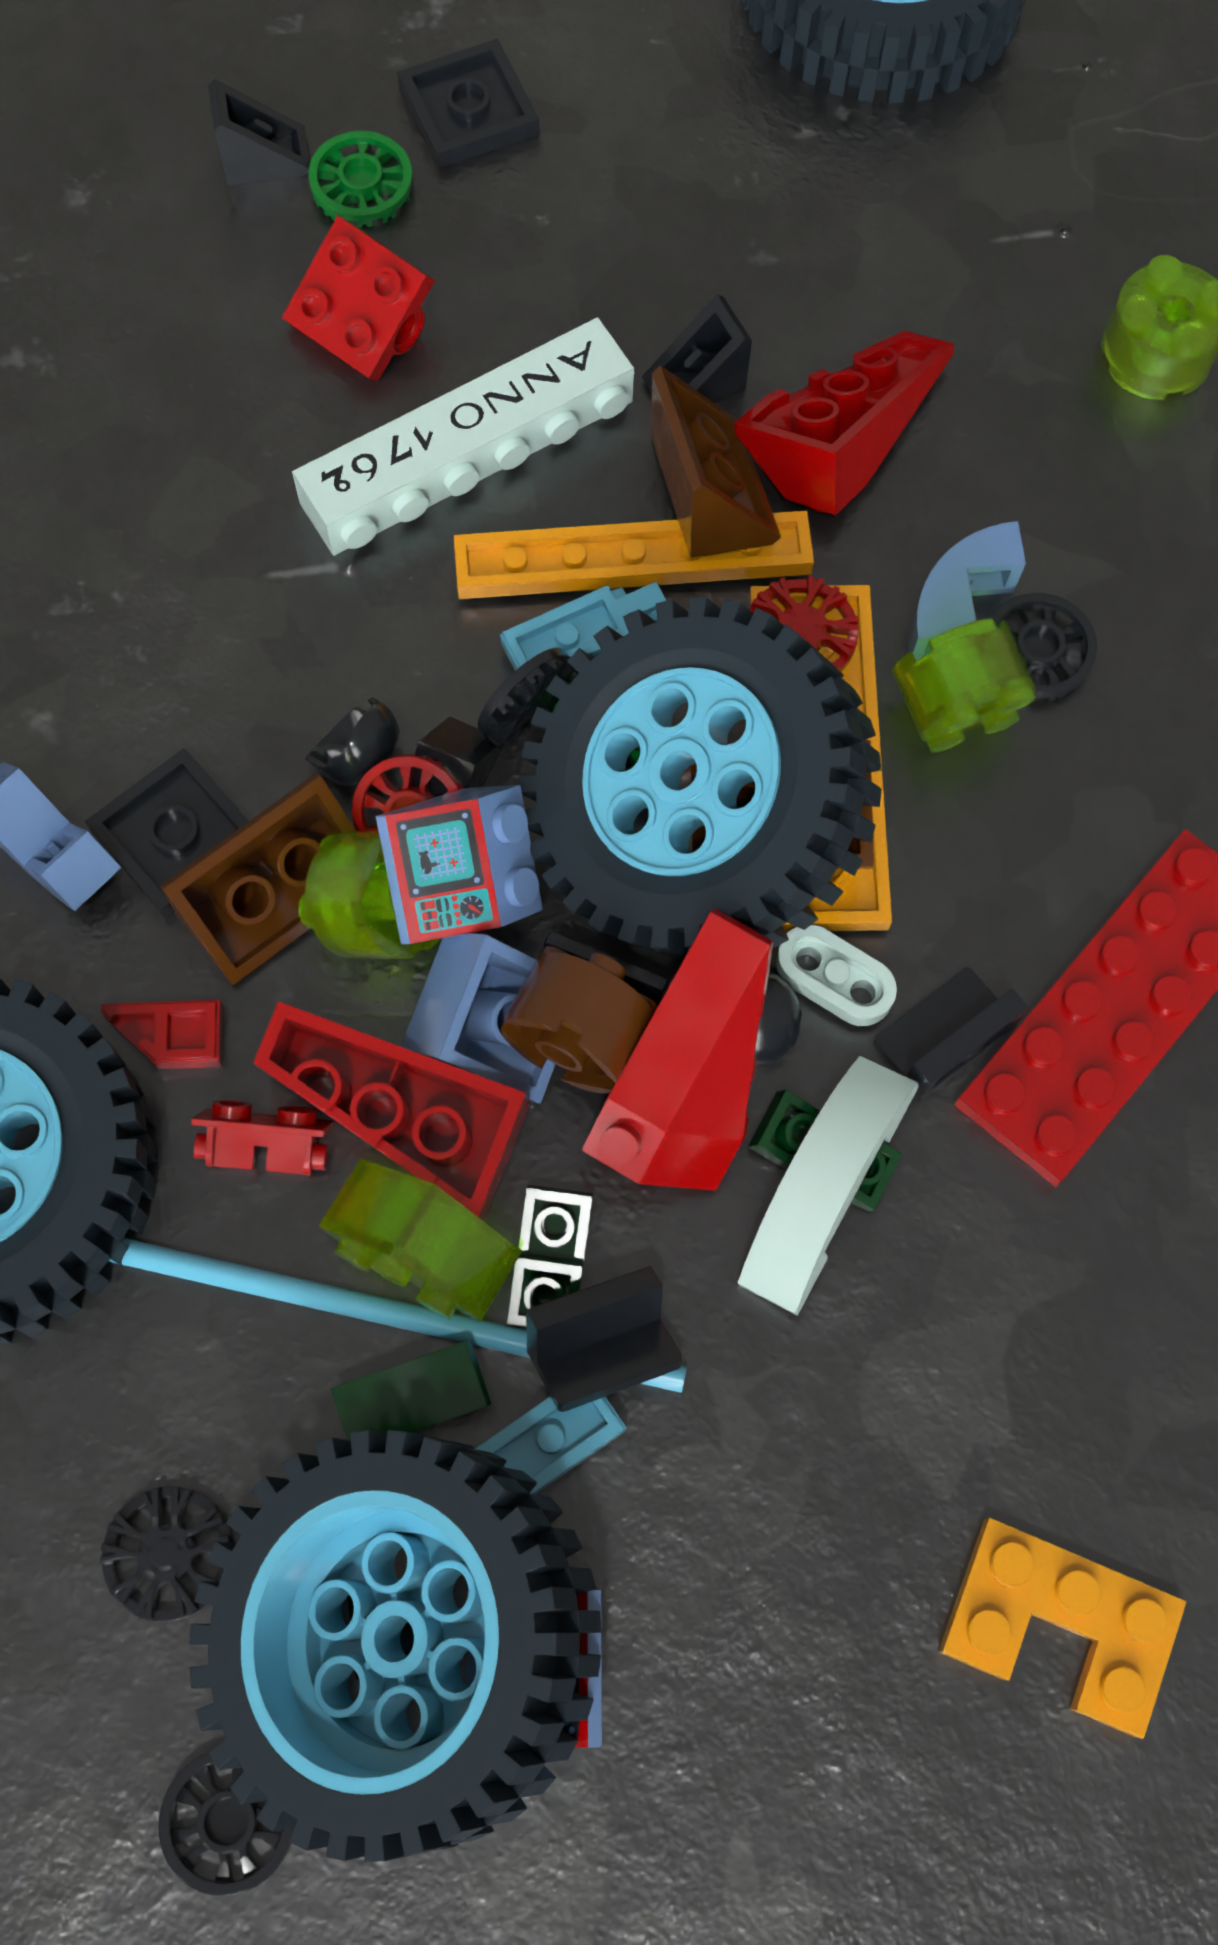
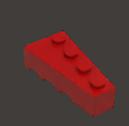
[253,1001,531,1225]

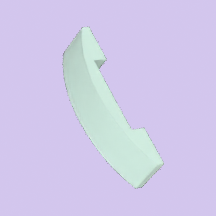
[738,1056,919,1316]

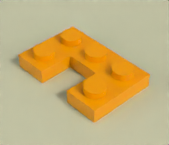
[938,1518,1187,1739]

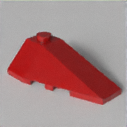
[734,331,954,515]
[582,908,773,1191]

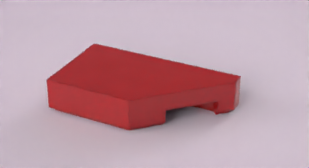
[100,1000,224,1069]

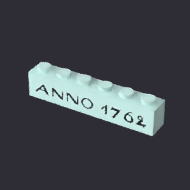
[292,317,634,556]

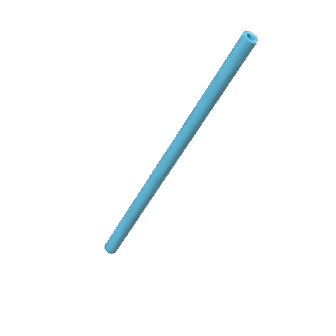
[108,1238,687,1393]

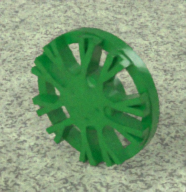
[308,131,413,228]

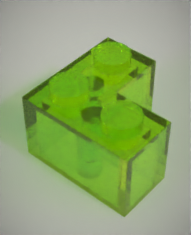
[318,1159,522,1321]

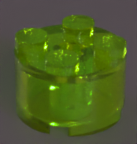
[1101,255,1218,399]
[892,619,1036,753]
[298,830,441,959]

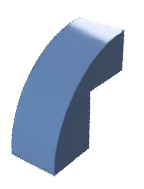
[907,521,1026,666]
[0,762,122,911]

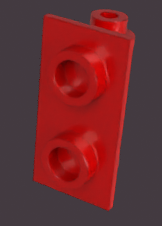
[191,1100,334,1176]

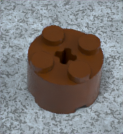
[501,946,658,1093]

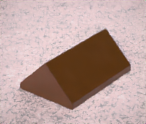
[651,365,781,557]
[160,773,384,985]

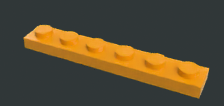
[454,511,814,599]

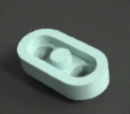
[776,925,897,1026]

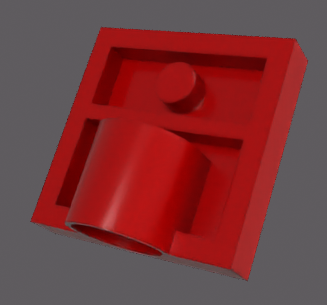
[282,215,435,382]

